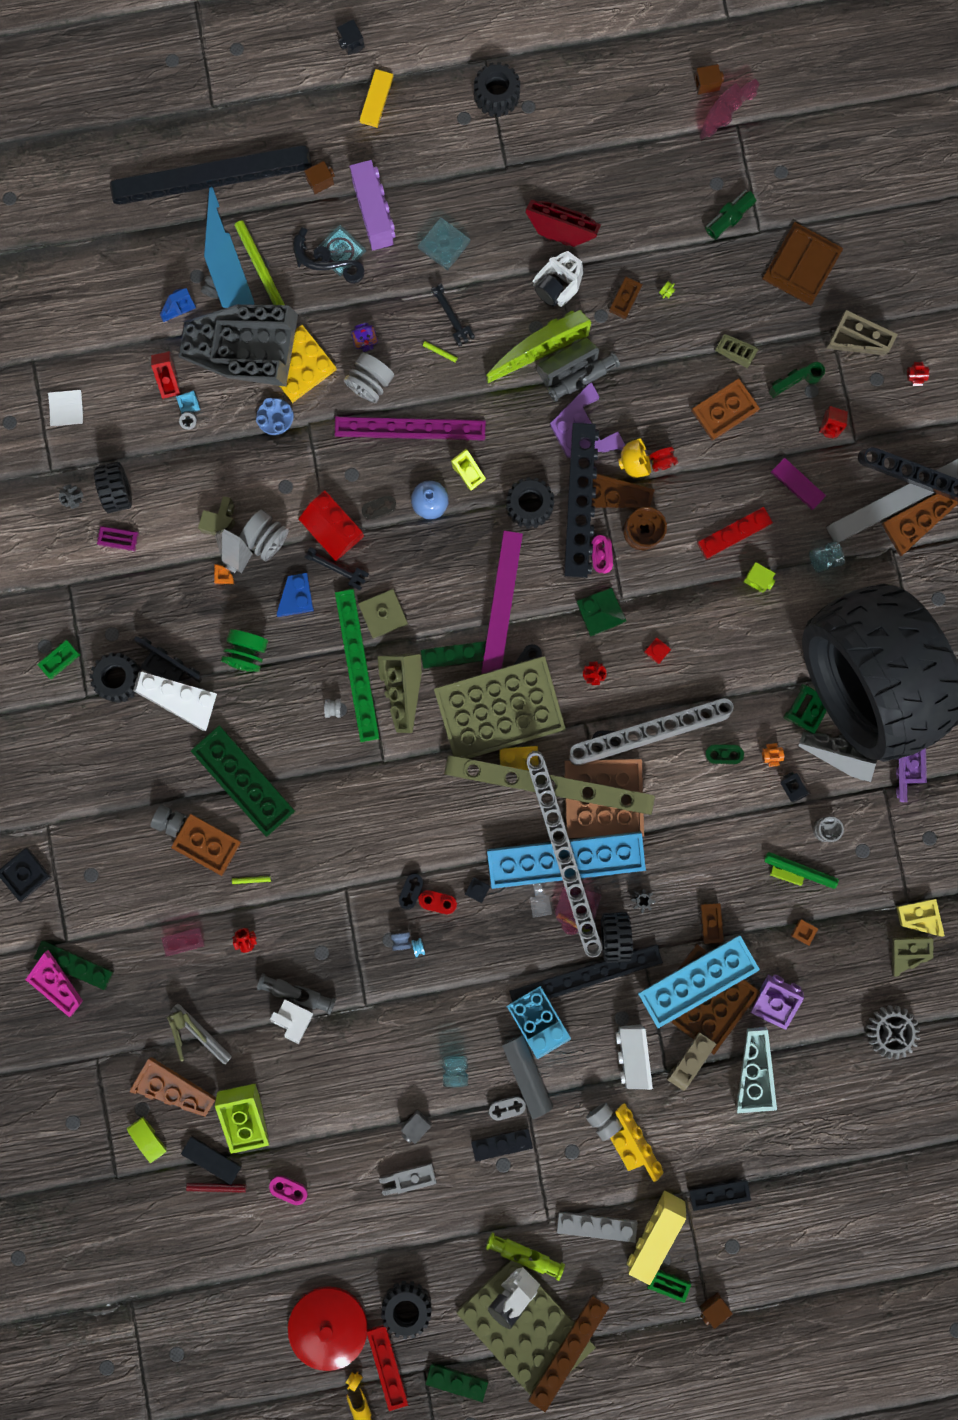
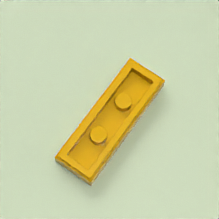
[360,69,393,128]

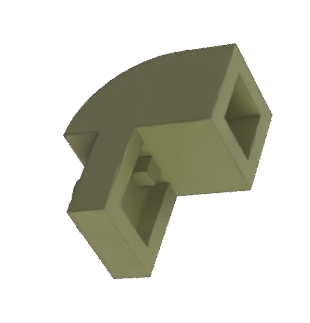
[198,496,235,536]

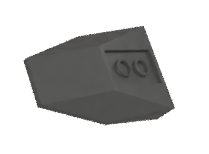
[179,304,298,387]

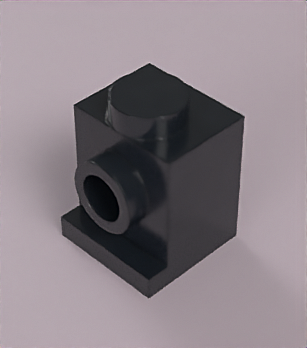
[780,772,811,803]

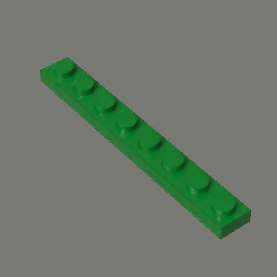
[335,589,380,743]

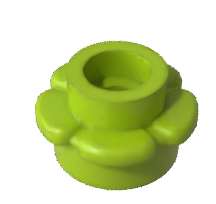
[659,281,676,299]

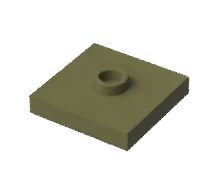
[358,589,408,639]

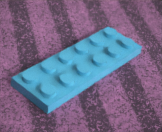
[638,935,760,1028]

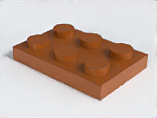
[691,378,760,441]
[171,814,241,876]

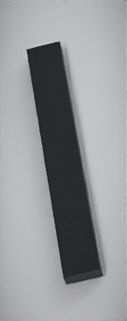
[509,944,663,1002]

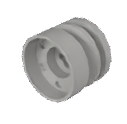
[344,353,394,403]
[239,510,289,561]

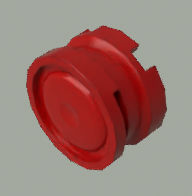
[649,447,678,472]

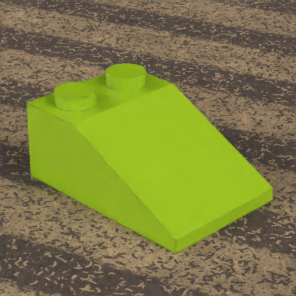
[215,1084,269,1154]

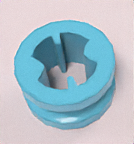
[411,938,425,957]

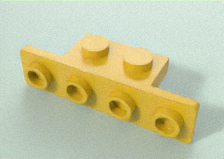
[610,1103,663,1182]

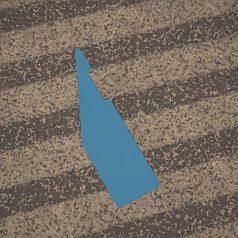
[204,187,254,308]

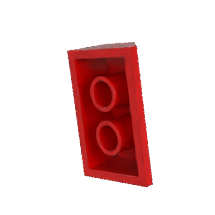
[298,490,364,561]

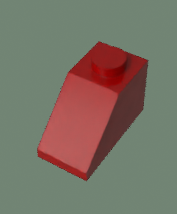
[151,351,180,399]

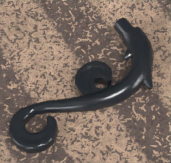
[293,227,365,284]

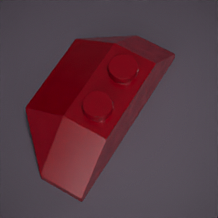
[525,200,601,247]

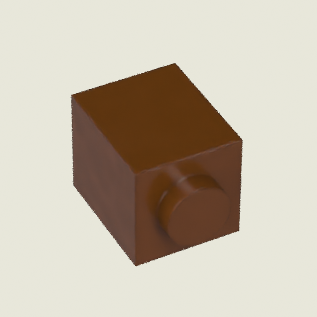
[694,64,724,95]
[304,161,335,195]
[699,1292,733,1329]

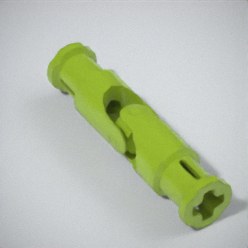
[485,1232,565,1281]

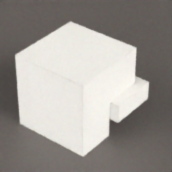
[270,1000,313,1044]

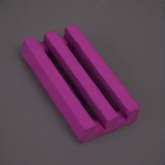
[97,526,139,552]

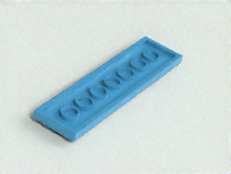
[487,831,646,889]

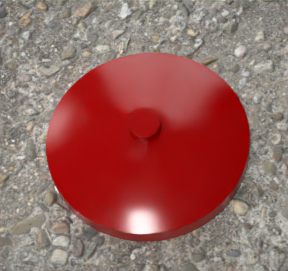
[288,1287,368,1371]

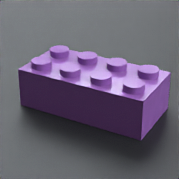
[350,160,396,251]

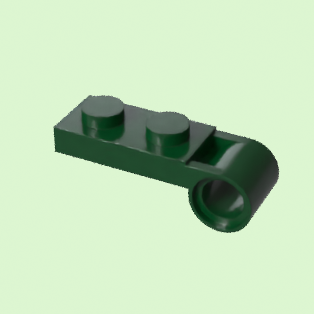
[769,362,825,398]

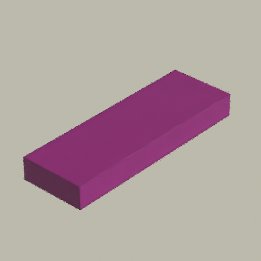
[771,458,826,510]

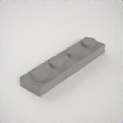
[556,1211,638,1243]

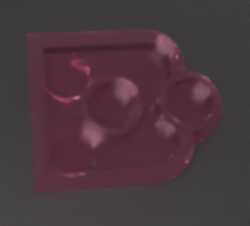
[555,884,601,935]

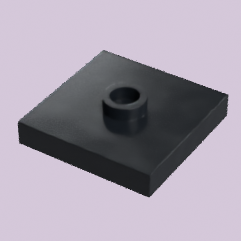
[0,847,52,902]

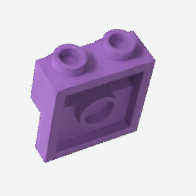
[750,975,804,1030]

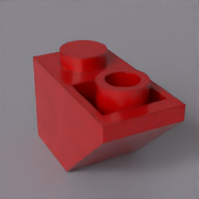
[819,406,848,438]

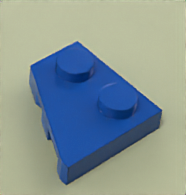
[277,573,314,617]

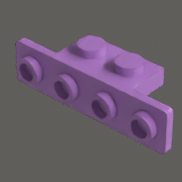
[896,748,927,802]

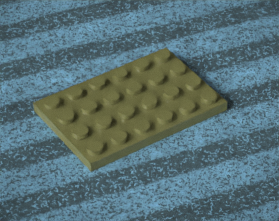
[433,656,566,759]
[456,1257,596,1395]

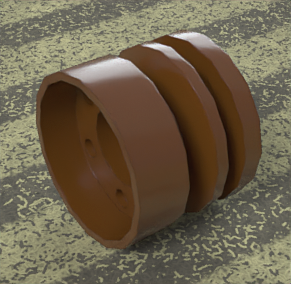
[623,507,667,551]

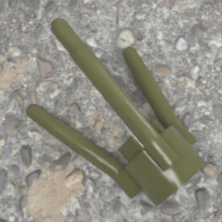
[167,1010,207,1061]

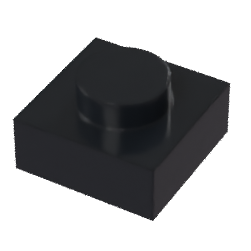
[465,877,491,903]

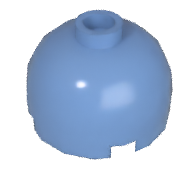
[411,481,449,519]

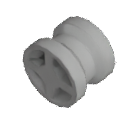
[324,699,341,718]

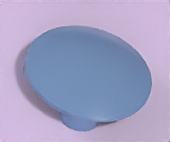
[256,398,294,435]

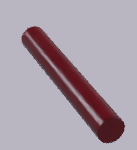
[186,1183,247,1193]

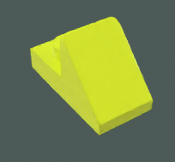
[451,449,486,490]

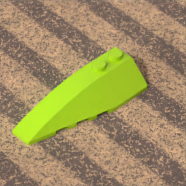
[487,310,591,383]

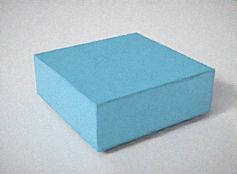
[176,391,201,414]

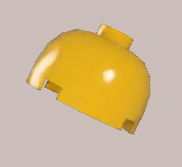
[618,438,651,478]

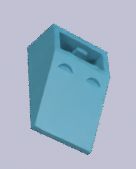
[507,986,571,1059]

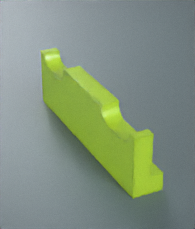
[770,866,804,886]

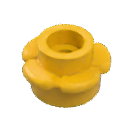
[346,1371,363,1392]

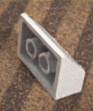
[615,1024,653,1090]

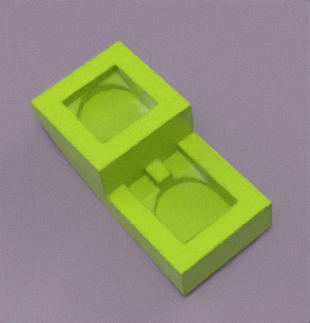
[127,1117,167,1163]

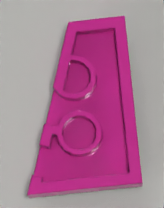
[25,950,83,1017]

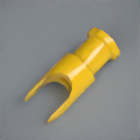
[347,1388,372,1420]

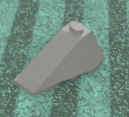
[215,529,252,574]
[799,732,877,782]

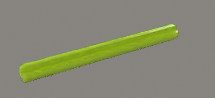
[235,220,285,305]

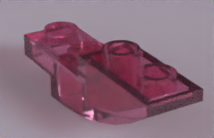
[700,78,760,139]

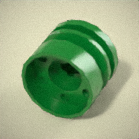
[220,629,268,672]

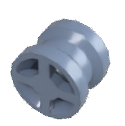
[391,932,412,951]

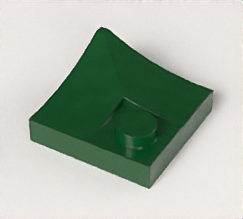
[576,588,627,637]

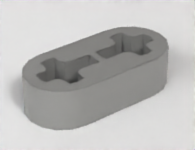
[489,1096,526,1120]

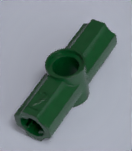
[705,190,757,240]

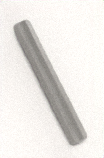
[171,1004,232,1064]

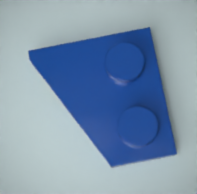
[160,288,196,322]

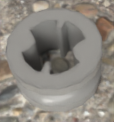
[179,411,197,430]

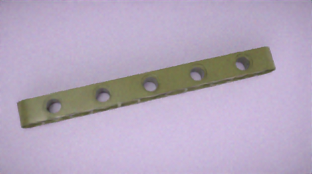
[444,755,655,815]

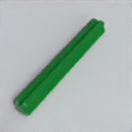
[764,852,839,889]

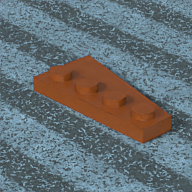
[882,494,958,557]
[129,1057,216,1117]

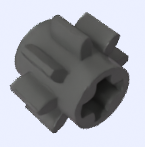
[59,484,83,509]
[630,889,656,913]

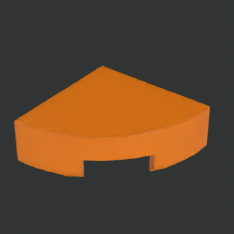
[214,564,234,584]

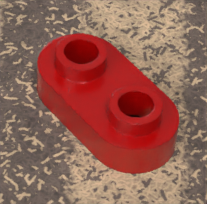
[419,890,457,914]

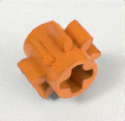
[762,743,784,767]

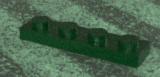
[421,641,486,669]
[33,940,114,990]

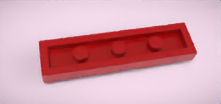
[697,507,773,560]
[366,1325,408,1411]

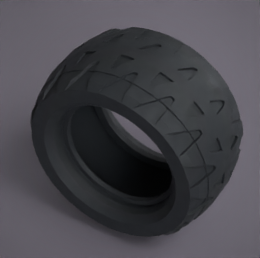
[802,583,958,762]

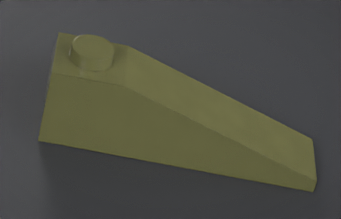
[377,654,422,733]

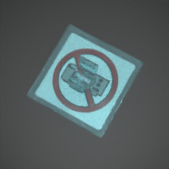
[318,225,366,276]

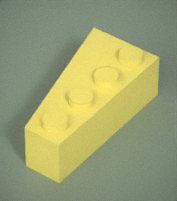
[627,1190,686,1285]

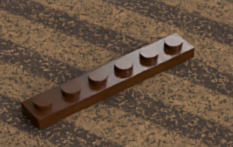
[528,1294,609,1412]

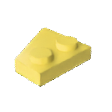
[896,899,945,937]

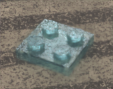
[418,218,470,270]

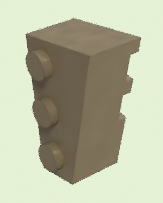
[826,310,898,356]

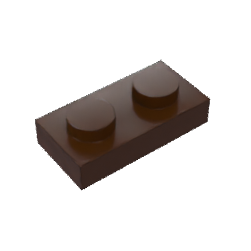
[609,277,643,319]
[700,903,724,944]

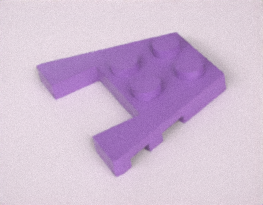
[550,383,625,458]

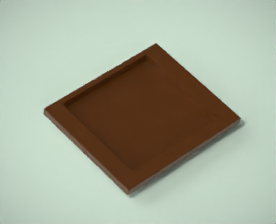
[762,222,843,306]

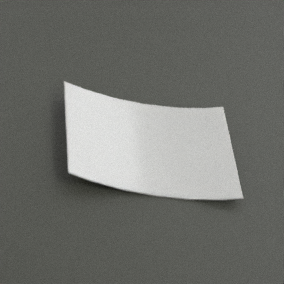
[48,390,83,426]

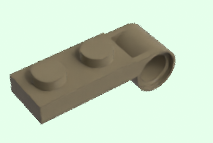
[667,1032,716,1091]

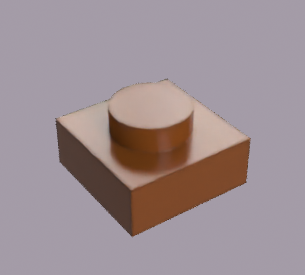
[791,919,818,946]

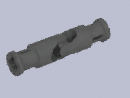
[547,351,620,402]
[257,973,336,1015]

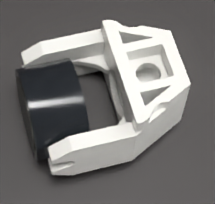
[533,251,583,307]
[488,1267,540,1329]

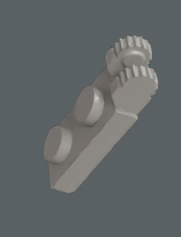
[379,1163,437,1196]

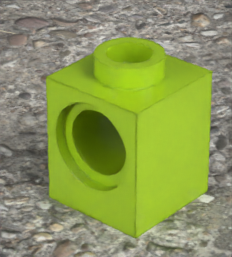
[743,562,776,593]

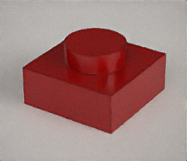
[644,637,671,665]

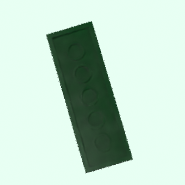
[191,725,296,837]

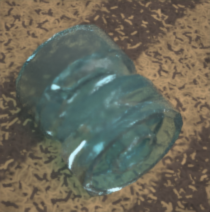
[809,541,845,573]
[442,1056,468,1087]

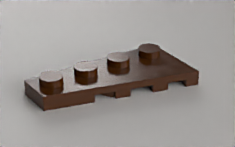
[576,474,655,509]

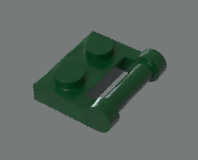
[783,684,827,734]

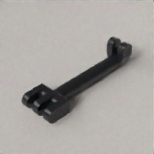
[431,283,475,347]
[304,547,369,591]

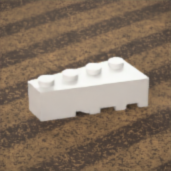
[133,672,217,731]

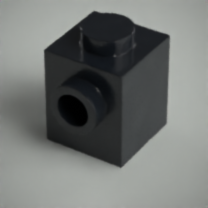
[337,19,365,56]

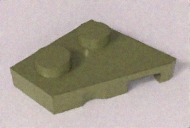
[892,937,933,977]

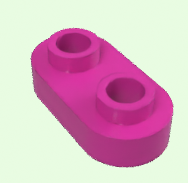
[592,535,613,574]
[269,1175,308,1205]

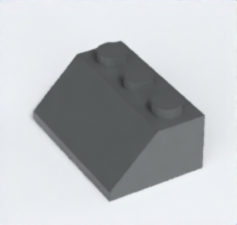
[537,338,599,388]

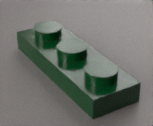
[425,1362,488,1403]

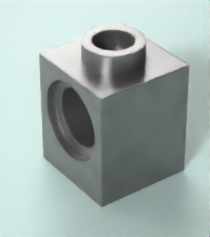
[401,1110,432,1144]

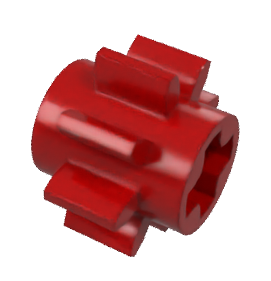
[907,362,929,386]
[583,661,607,685]
[232,928,257,953]

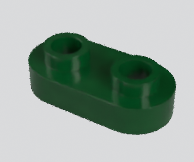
[705,745,744,765]

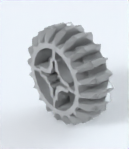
[866,1005,921,1059]

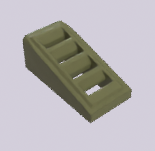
[715,334,758,369]

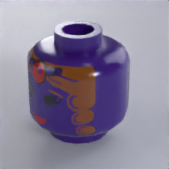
[351,323,378,352]

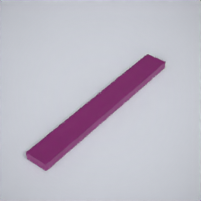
[335,416,486,440]
[481,531,523,674]

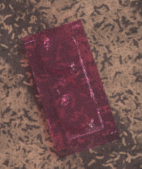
[161,927,205,957]

